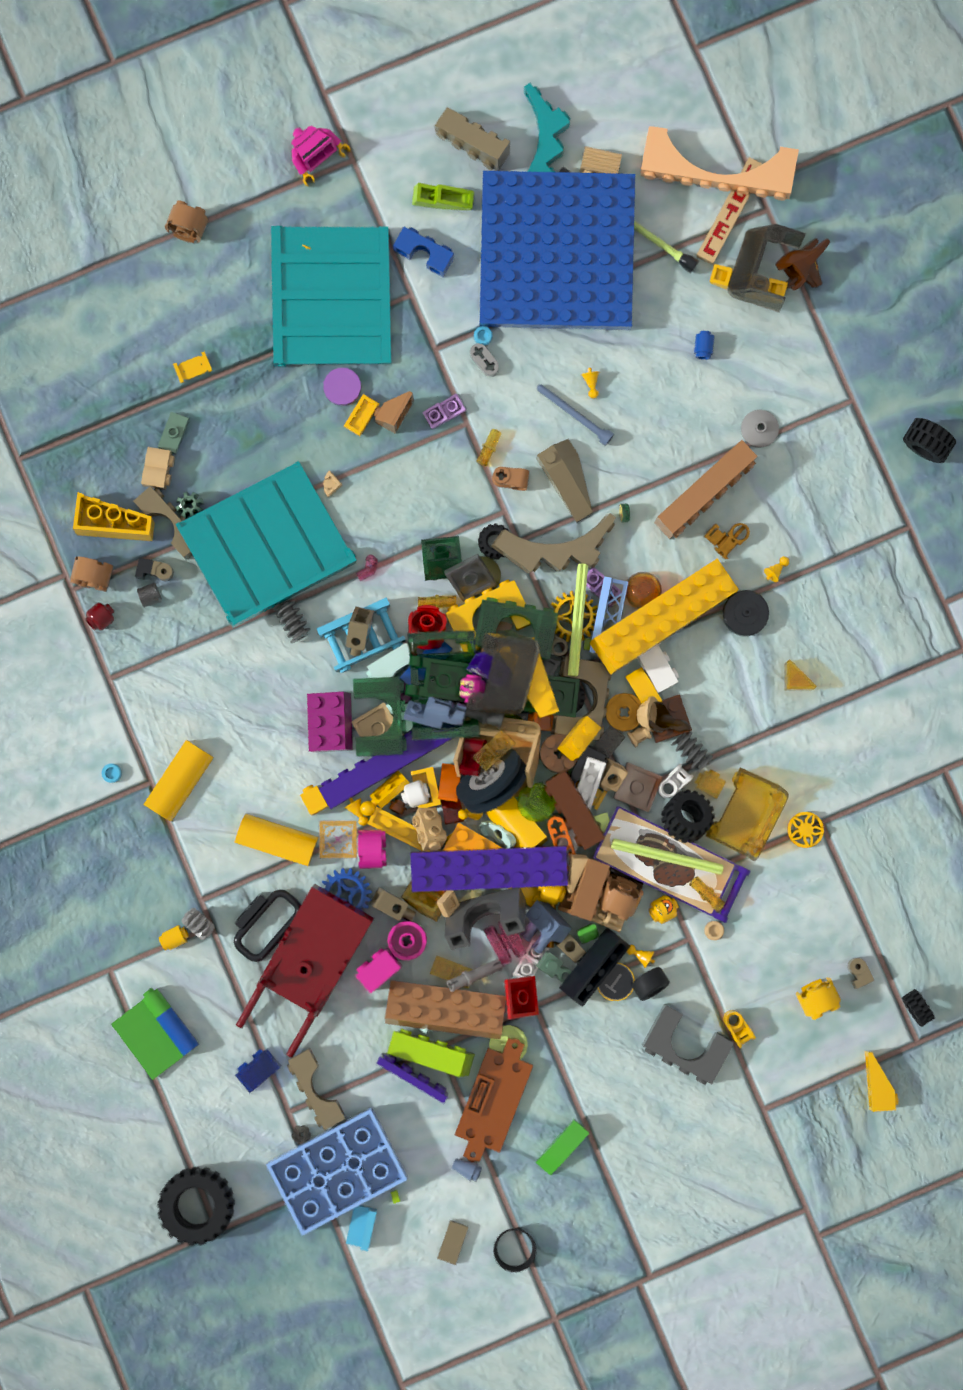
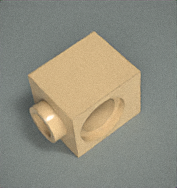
[599,758,628,792]

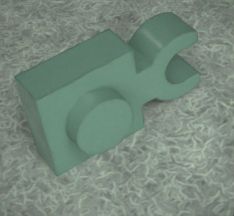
[536,951,571,982]

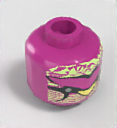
[459,675,486,704]

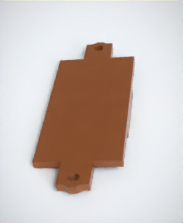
[454,1037,533,1162]

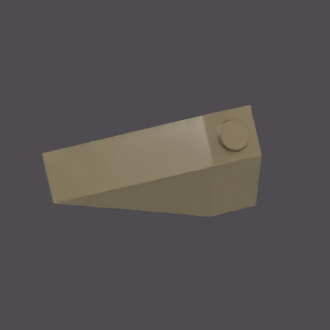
[536,439,593,523]

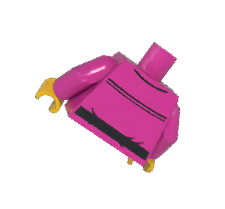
[291,126,350,187]

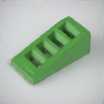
[576,923,599,944]

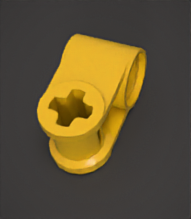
[723,1010,756,1049]

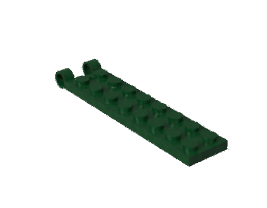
[405,656,580,718]

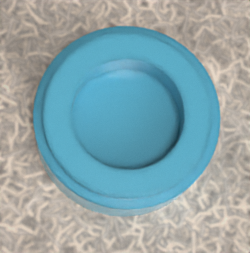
[474,326,493,346]
[102,764,122,783]

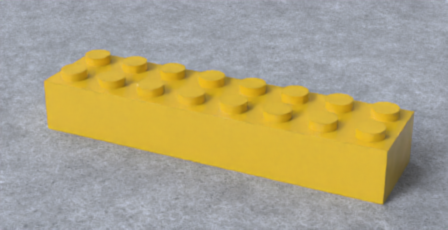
[590,558,739,675]

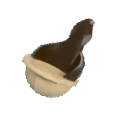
[637,696,691,732]

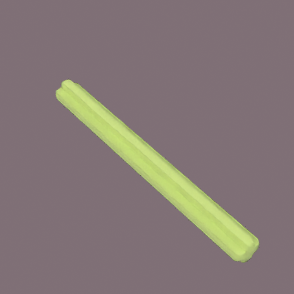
[568,564,588,676]
[611,839,724,874]

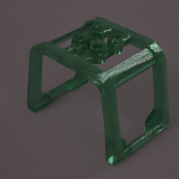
[408,630,480,740]

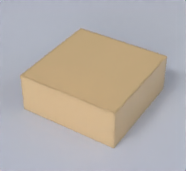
[436,890,460,918]

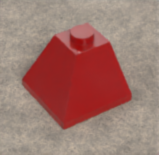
[505,976,539,1019]

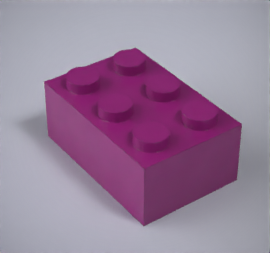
[307,692,353,752]

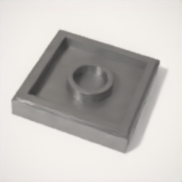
[444,553,496,602]

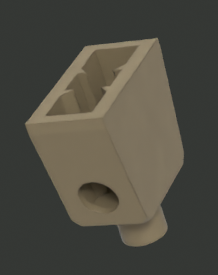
[346,607,374,656]
[370,887,416,921]

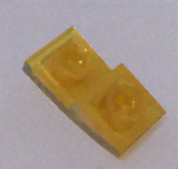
[473,730,516,771]
[430,956,473,989]

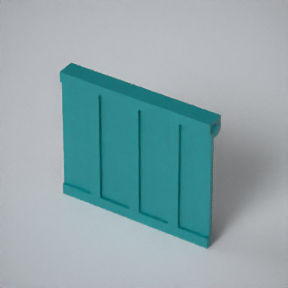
[271,226,391,368]
[176,461,357,628]

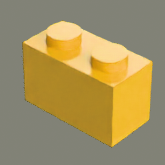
[557,716,601,761]

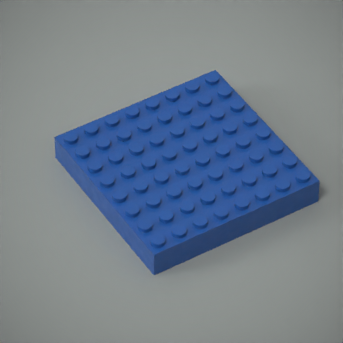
[480,171,635,330]

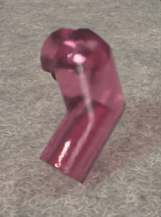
[356,554,378,581]

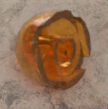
[625,572,662,609]

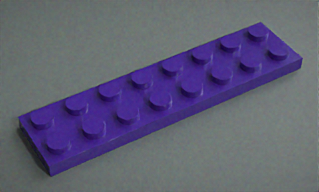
[410,846,568,892]

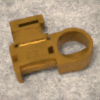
[703,523,750,559]

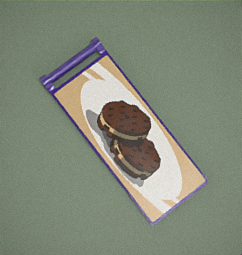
[593,806,751,923]

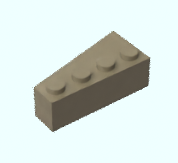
[435,107,510,171]

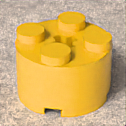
[796,977,841,1020]

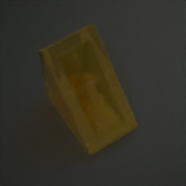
[784,659,817,691]

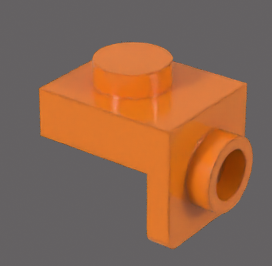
[528,713,554,731]

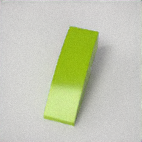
[412,183,474,210]

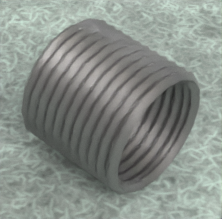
[137,583,162,608]

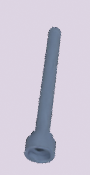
[537,384,614,446]

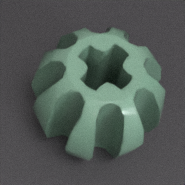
[175,492,204,519]

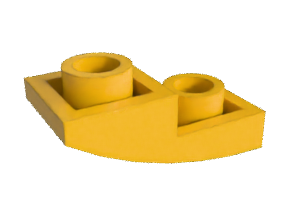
[625,667,663,703]

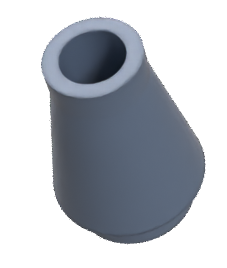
[452,1158,482,1182]

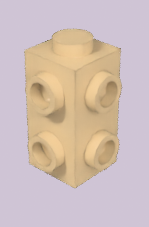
[412,807,447,851]

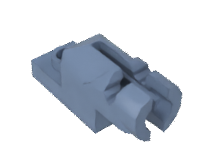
[403,697,467,729]

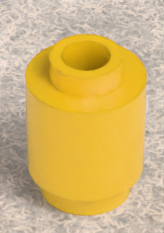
[159,925,189,951]

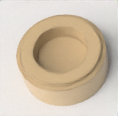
[704,921,724,940]

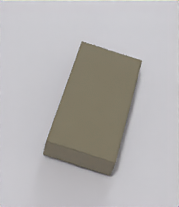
[437,1220,468,1265]

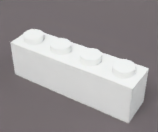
[637,643,679,693]

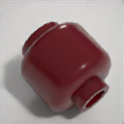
[85,602,114,631]

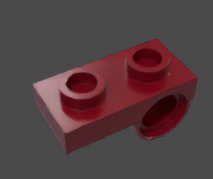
[459,737,488,776]

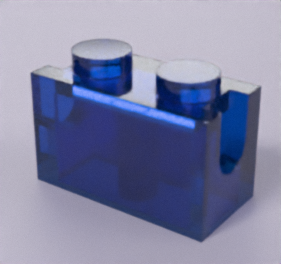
[235,1049,282,1093]

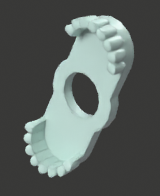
[478,820,516,848]

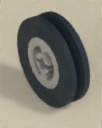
[456,748,526,814]

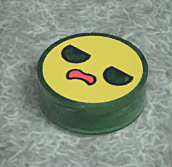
[619,503,630,523]

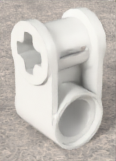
[658,763,694,798]

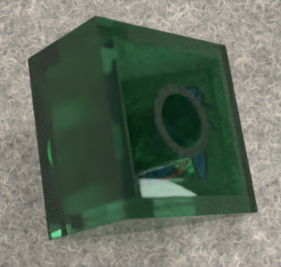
[421,536,462,581]

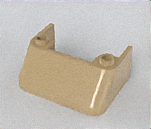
[453,717,541,788]

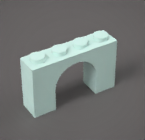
[366,643,429,733]

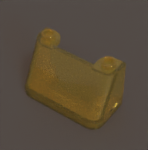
[706,767,789,861]

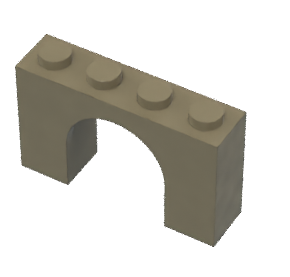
[551,657,612,741]

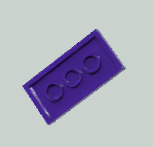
[376,1053,448,1104]

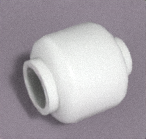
[401,780,431,808]

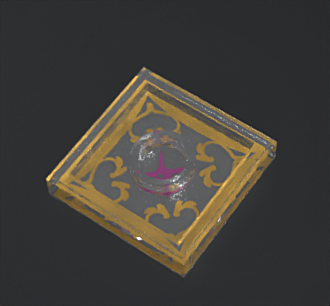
[319,820,358,859]

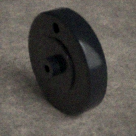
[722,590,769,637]

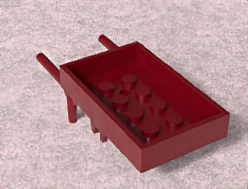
[236,884,374,1058]

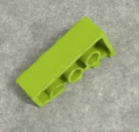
[387,1028,475,1077]

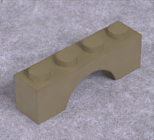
[133,486,192,560]
[287,1048,346,1130]

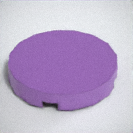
[323,368,361,406]

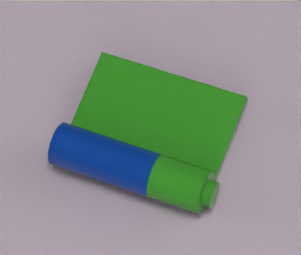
[111,988,199,1080]

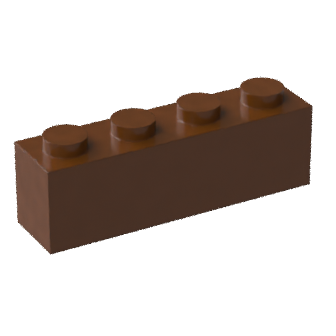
[544,769,605,850]

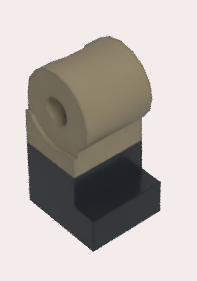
[135,558,174,581]

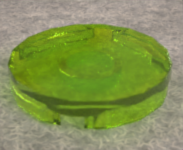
[517,783,556,822]

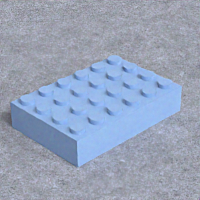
[266,1107,408,1235]

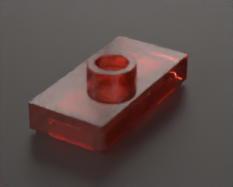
[438,786,464,825]

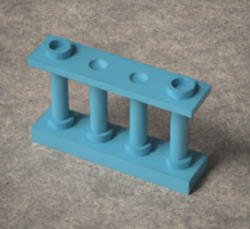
[317,597,406,673]

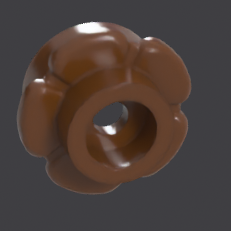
[389,799,407,815]

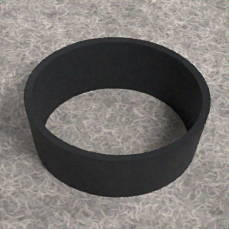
[493,1228,536,1272]

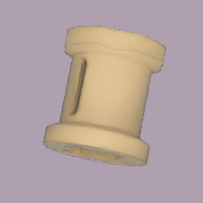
[627,725,652,748]

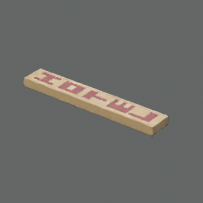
[696,157,763,265]

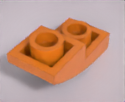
[438,763,460,802]

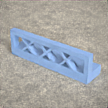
[589,576,629,654]

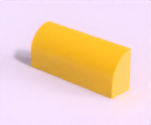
[143,740,214,822]
[485,796,547,848]
[234,814,319,866]

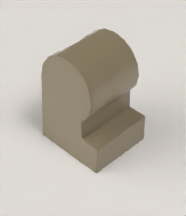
[554,933,586,963]
[847,958,874,989]

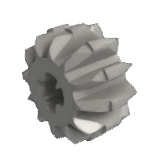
[182,908,215,940]

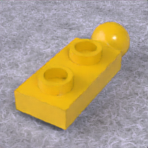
[360,770,409,816]

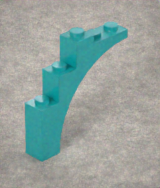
[524,83,571,172]

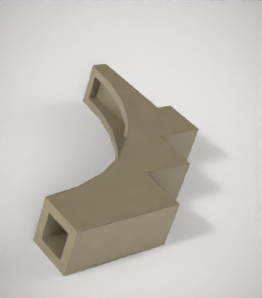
[491,513,616,573]

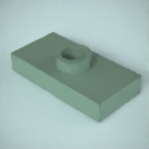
[158,412,190,454]

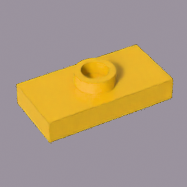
[344,394,380,437]

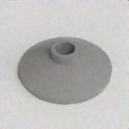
[741,410,779,447]

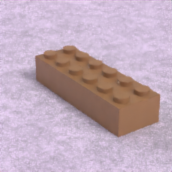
[654,440,758,539]
[385,980,506,1040]

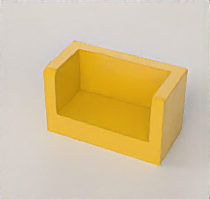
[410,767,441,808]

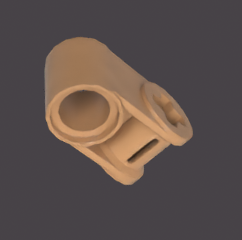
[492,467,529,491]

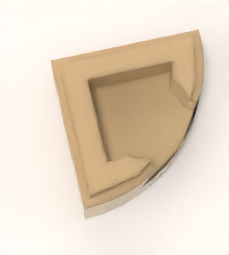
[323,470,342,498]

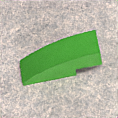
[535,1119,589,1175]

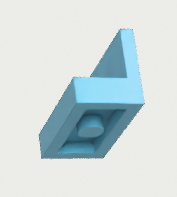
[346,1205,377,1251]

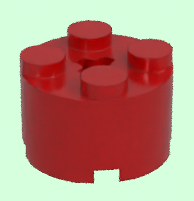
[408,605,447,650]

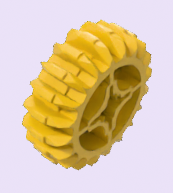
[548,591,598,642]

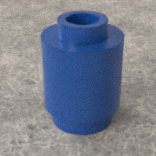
[694,331,715,360]

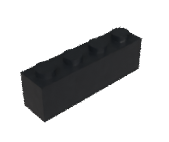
[559,927,631,1007]

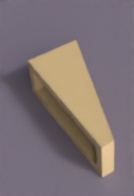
[566,854,588,893]

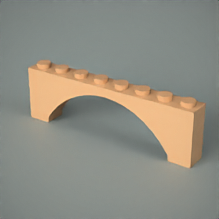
[641,126,799,200]

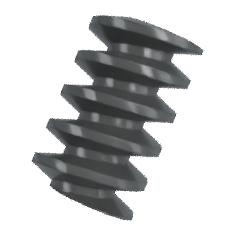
[273,601,311,644]
[671,732,713,773]

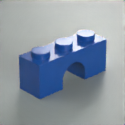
[393,227,454,277]

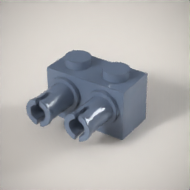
[520,900,572,954]

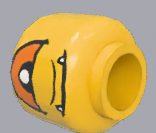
[648,895,679,924]

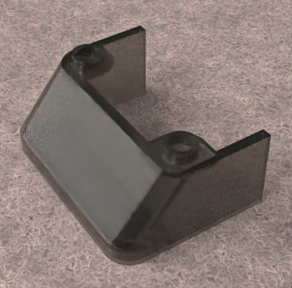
[727,224,806,312]

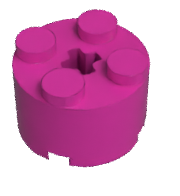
[358,829,387,869]
[387,921,427,961]

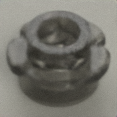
[292,1125,311,1144]

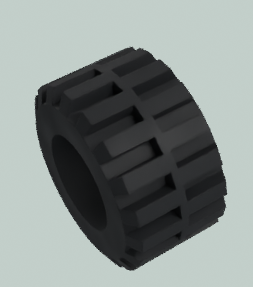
[903,418,956,463]
[661,790,715,843]

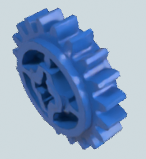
[322,868,372,911]

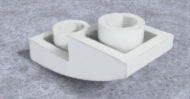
[513,939,549,978]

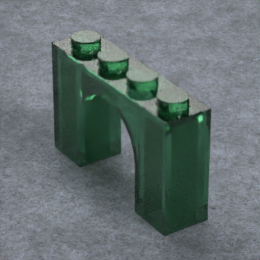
[474,597,558,661]
[353,677,407,757]

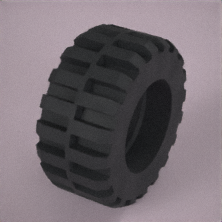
[157,1166,235,1246]

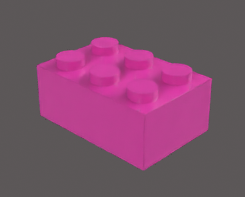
[355,948,402,994]

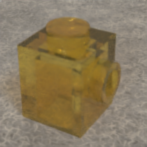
[694,769,726,799]

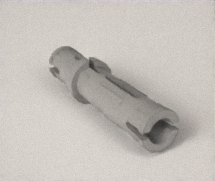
[447,959,503,992]

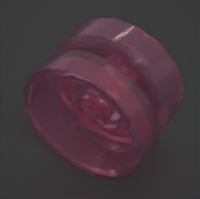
[483,920,527,967]

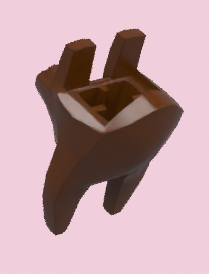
[775,238,830,290]

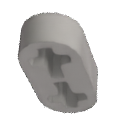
[470,343,499,377]

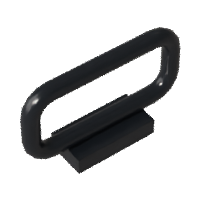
[234,889,301,962]

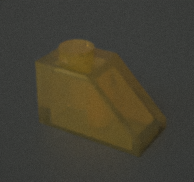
[401,881,442,922]

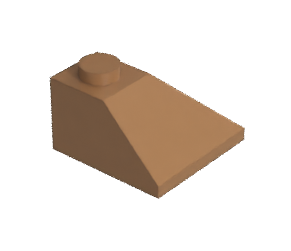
[374,391,414,434]

